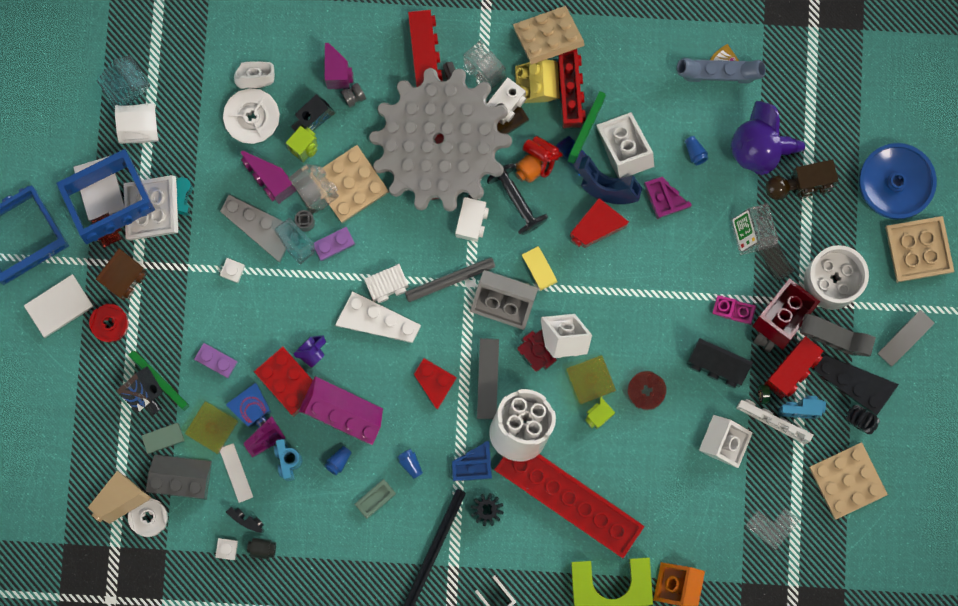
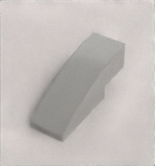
[877,310,934,367]

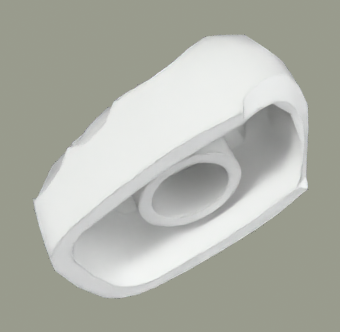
[234,62,275,89]

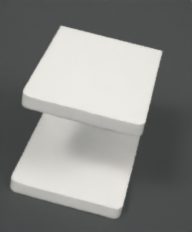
[475,575,516,606]

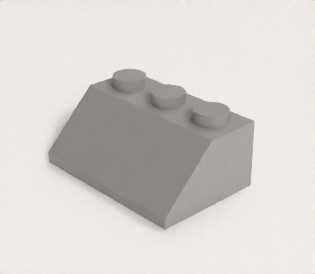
[470,270,538,330]

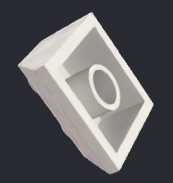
[541,314,592,358]
[699,415,753,468]

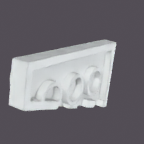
[335,292,421,343]

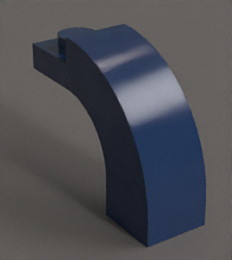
[578,156,642,204]

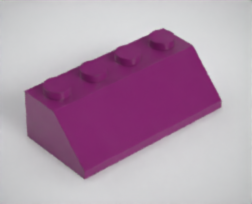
[299,376,383,445]

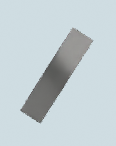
[477,338,499,419]

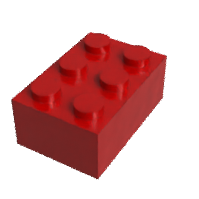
[764,336,824,399]
[254,347,313,417]

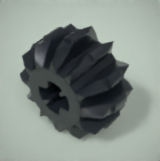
[845,405,880,434]
[471,493,504,526]

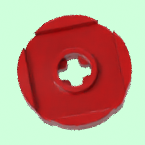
[89,304,129,343]

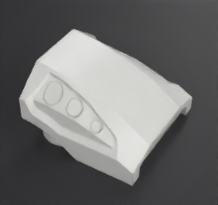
[115,103,159,144]

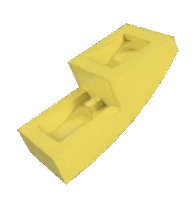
[522,246,557,291]

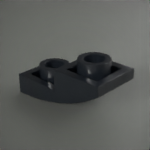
[226,507,265,533]

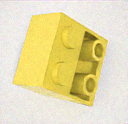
[515,59,560,103]

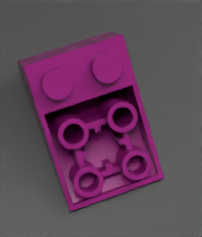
[240,151,297,204]

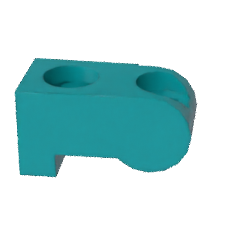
[176,177,193,216]

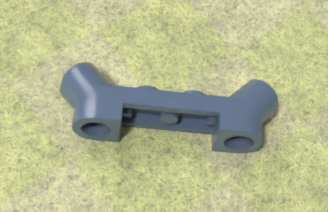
[677,57,766,83]

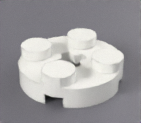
[128,498,168,537]

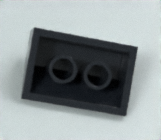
[687,338,753,388]

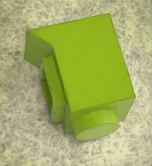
[585,397,615,429]

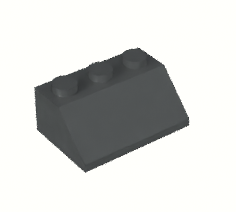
[146,455,212,500]

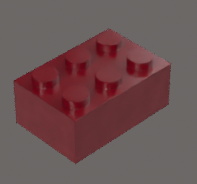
[752,278,821,350]

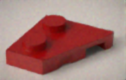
[414,358,457,410]

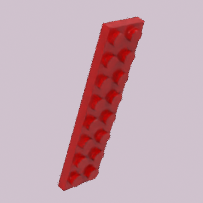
[494,454,645,559]

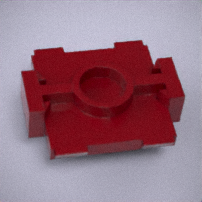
[517,329,557,372]

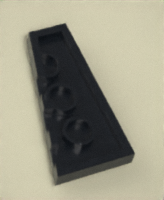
[813,355,899,416]

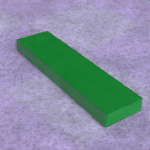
[568,91,606,164]
[129,350,189,411]

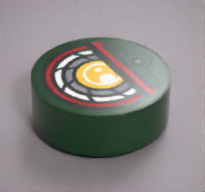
[758,384,770,404]

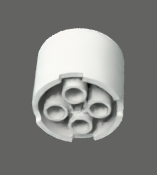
[804,245,869,310]
[489,389,556,461]

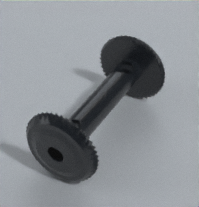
[487,163,548,235]

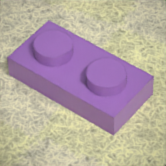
[312,227,355,261]
[194,343,238,378]

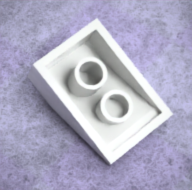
[596,113,654,178]

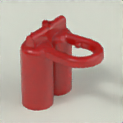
[523,136,563,178]

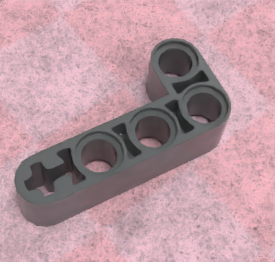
[800,314,876,357]

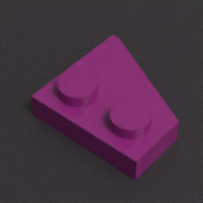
[643,177,692,219]
[243,416,286,458]

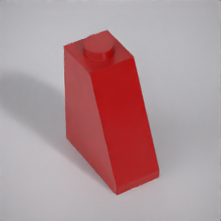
[570,198,629,248]

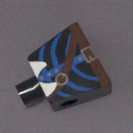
[291,94,335,132]
[116,366,163,415]

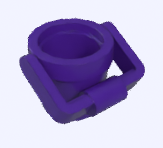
[293,335,326,368]

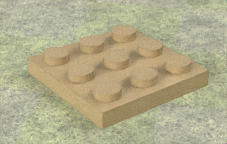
[513,6,585,65]
[310,145,389,223]
[885,216,954,282]
[809,442,888,520]

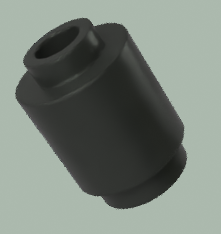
[247,538,276,559]

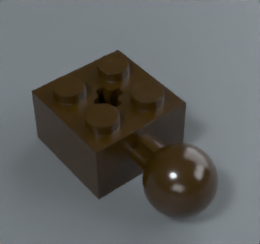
[765,159,839,200]

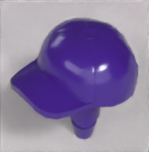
[731,101,805,175]

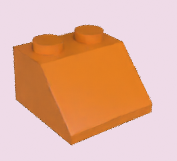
[653,562,705,606]

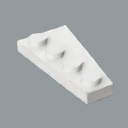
[736,399,813,445]

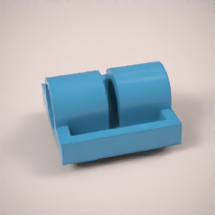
[274,439,302,481]

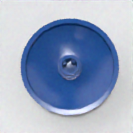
[859,143,937,219]

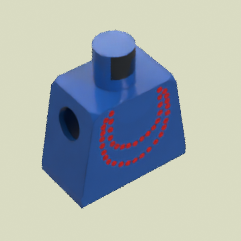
[226,383,271,428]

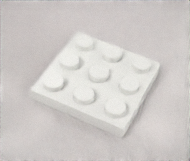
[124,175,178,240]

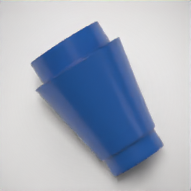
[685,136,708,166]
[325,446,352,475]
[398,449,423,479]

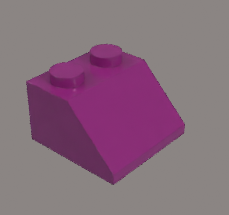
[325,43,354,89]

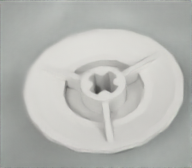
[223,88,280,144]

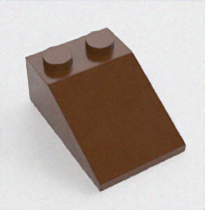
[96,248,146,301]

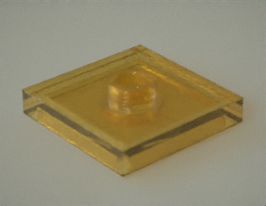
[566,355,616,405]
[185,401,239,454]

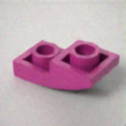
[713,295,756,325]

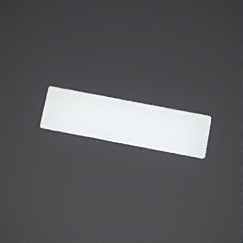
[219,444,253,503]

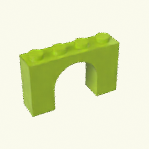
[571,558,653,606]

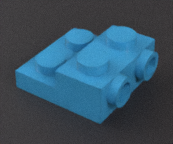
[778,396,826,419]

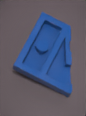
[452,441,492,482]

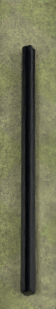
[403,489,466,606]

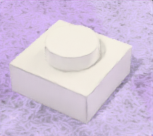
[220,258,245,283]
[215,538,238,560]

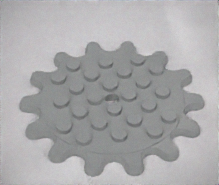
[369,68,512,211]

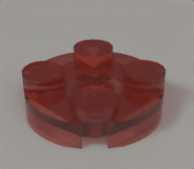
[627,371,667,410]

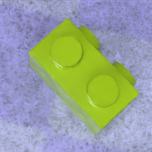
[286,126,318,163]

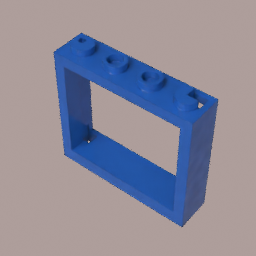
[56,149,155,245]
[0,185,69,285]

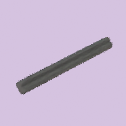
[405,257,495,302]

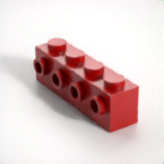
[558,49,586,128]

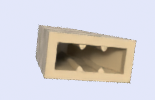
[88,471,151,524]

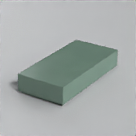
[142,423,185,454]
[355,479,396,519]

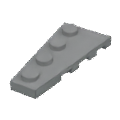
[220,195,297,263]

